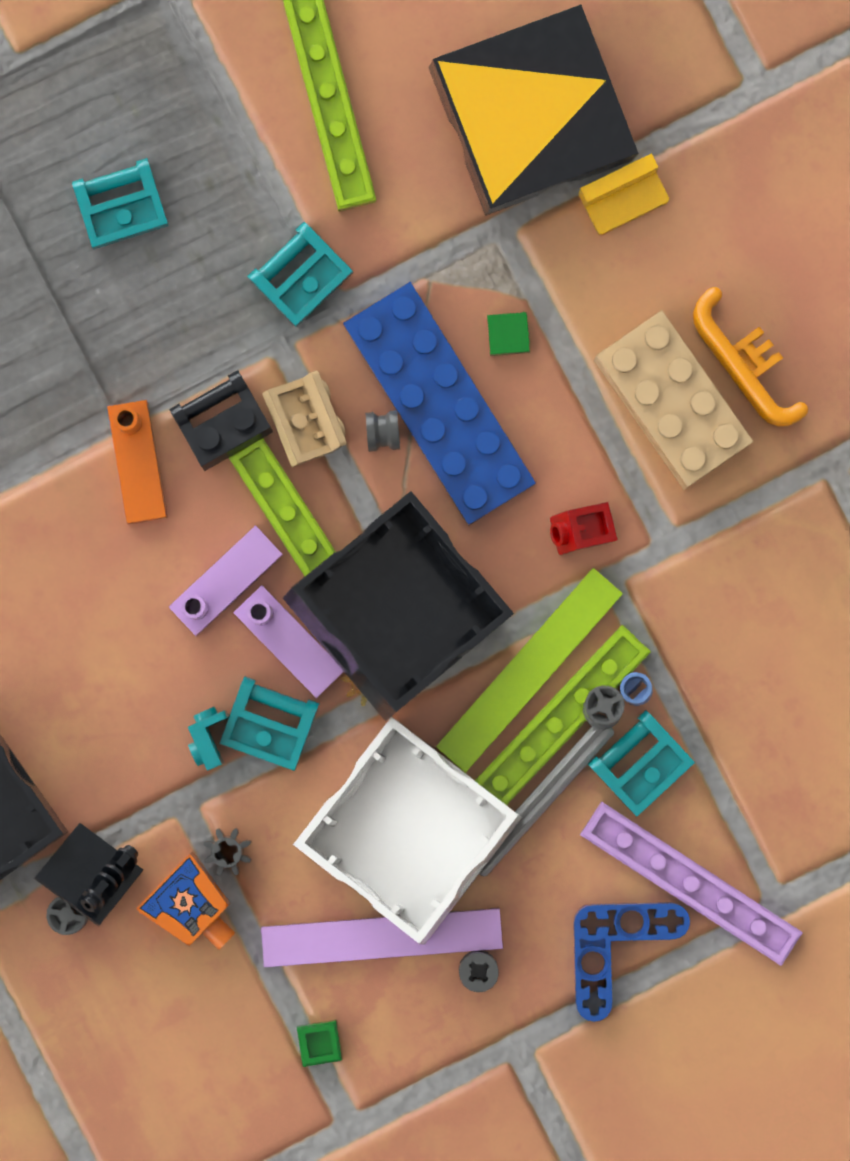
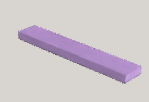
[580,801,803,966]
[261,908,503,967]

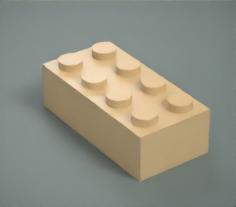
[594,310,753,490]

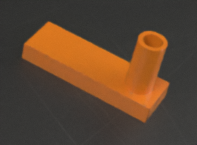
[107,400,167,524]

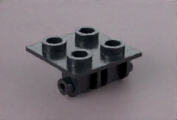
[34,823,143,926]

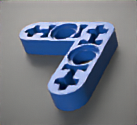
[573,902,690,1022]

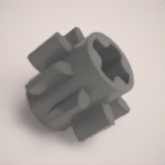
[204,828,252,876]

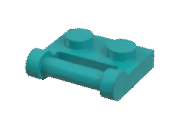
[72,158,169,249]
[247,222,353,328]
[219,676,319,771]
[588,710,695,817]

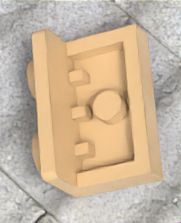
[262,371,346,467]

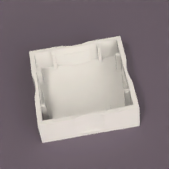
[293,717,522,944]

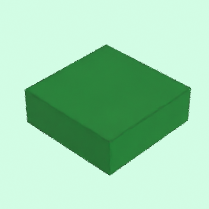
[487,312,530,356]
[297,1020,342,1067]

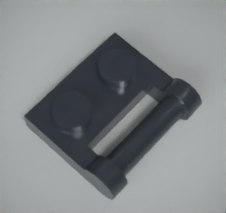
[169,370,273,471]

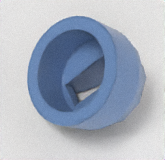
[620,672,653,706]

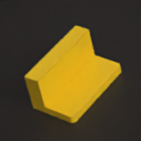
[578,153,669,235]

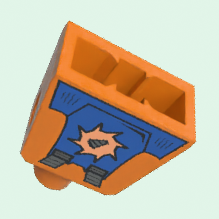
[136,852,235,950]

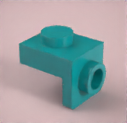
[188,706,229,771]

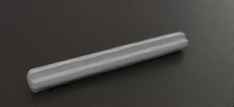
[479,727,614,877]

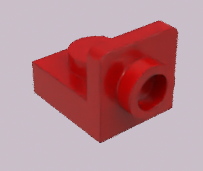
[550,502,618,555]

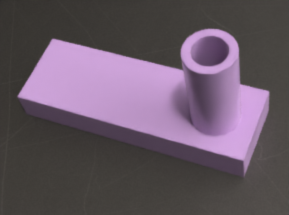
[169,525,283,636]
[233,585,344,698]

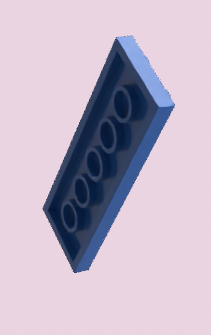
[343,282,536,526]

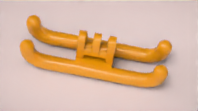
[693,287,808,427]

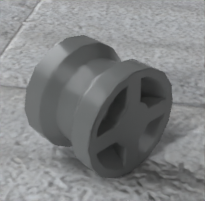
[365,410,400,452]
[583,685,625,730]
[46,897,88,935]
[459,950,499,993]

